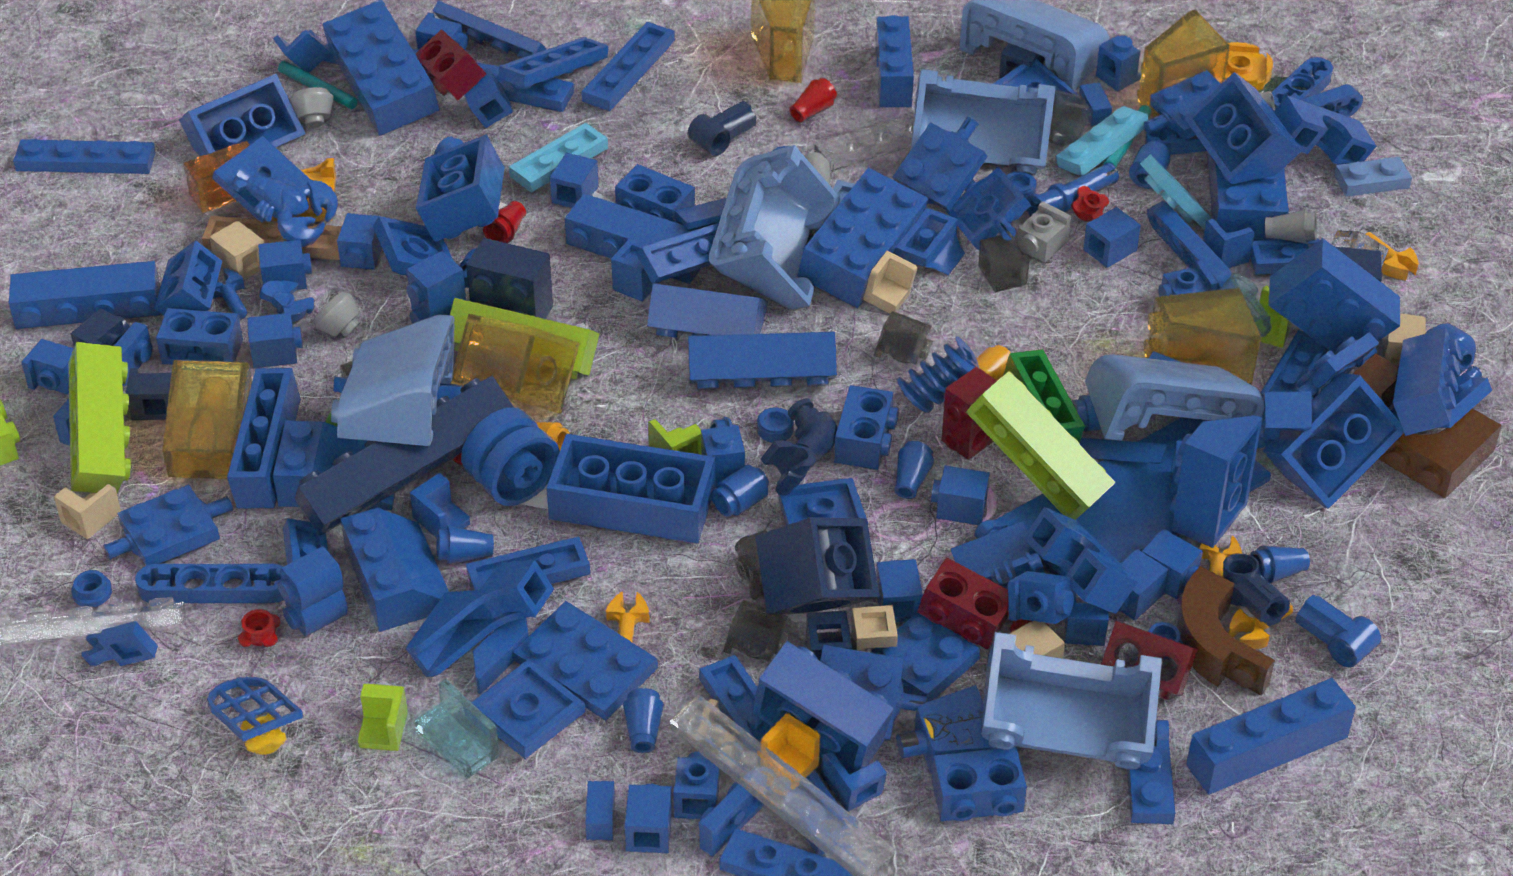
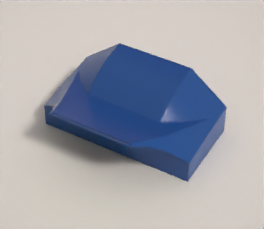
[895,208,965,275]

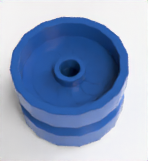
[461,408,560,506]

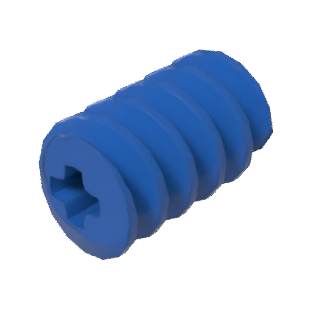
[897,336,980,413]

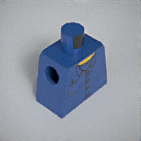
[896,685,997,774]

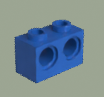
[615,164,695,222]
[154,240,222,316]
[156,308,243,370]
[834,385,899,470]
[931,747,1027,821]

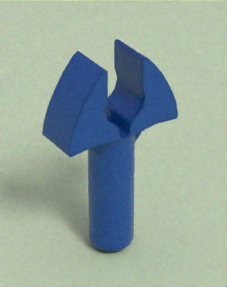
[213,268,247,319]

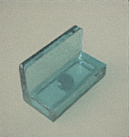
[414,679,500,779]

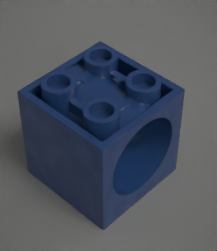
[755,517,880,614]

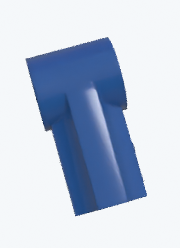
[1295,594,1381,668]

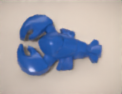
[233,166,338,247]

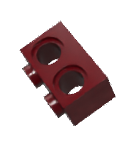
[415,29,486,101]
[941,366,997,460]
[917,557,1009,650]
[1101,621,1198,700]

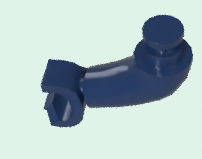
[760,398,838,495]

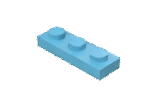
[1056,106,1148,176]
[509,123,608,193]
[1140,154,1213,229]

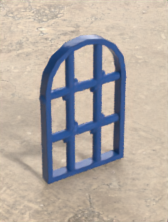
[207,677,303,741]

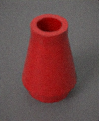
[789,78,837,123]
[483,201,526,243]

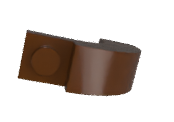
[1177,566,1275,696]

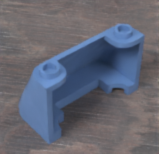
[959,0,1110,91]
[910,69,1056,175]
[709,145,840,310]
[331,314,454,446]
[1085,354,1265,441]
[981,632,1162,769]

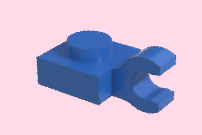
[81,621,158,666]

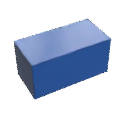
[1079,82,1113,126]
[585,781,615,840]

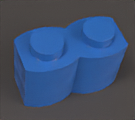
[278,546,348,637]

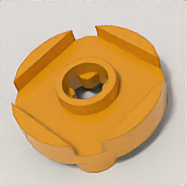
[1207,42,1273,93]

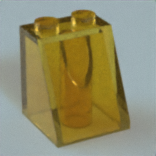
[751,0,815,83]
[1137,10,1230,117]
[1144,288,1261,385]
[451,314,580,414]
[162,360,252,479]

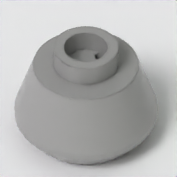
[290,87,334,128]
[314,291,361,338]

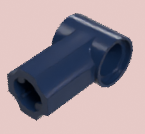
[687,101,756,156]
[1223,554,1290,626]

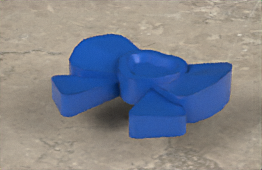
[259,280,314,322]

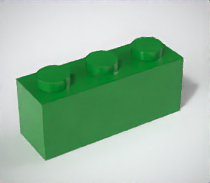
[1003,349,1085,444]

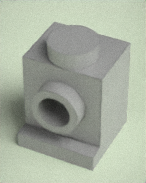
[1016,201,1071,263]

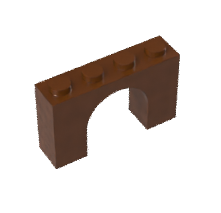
[1353,353,1502,498]

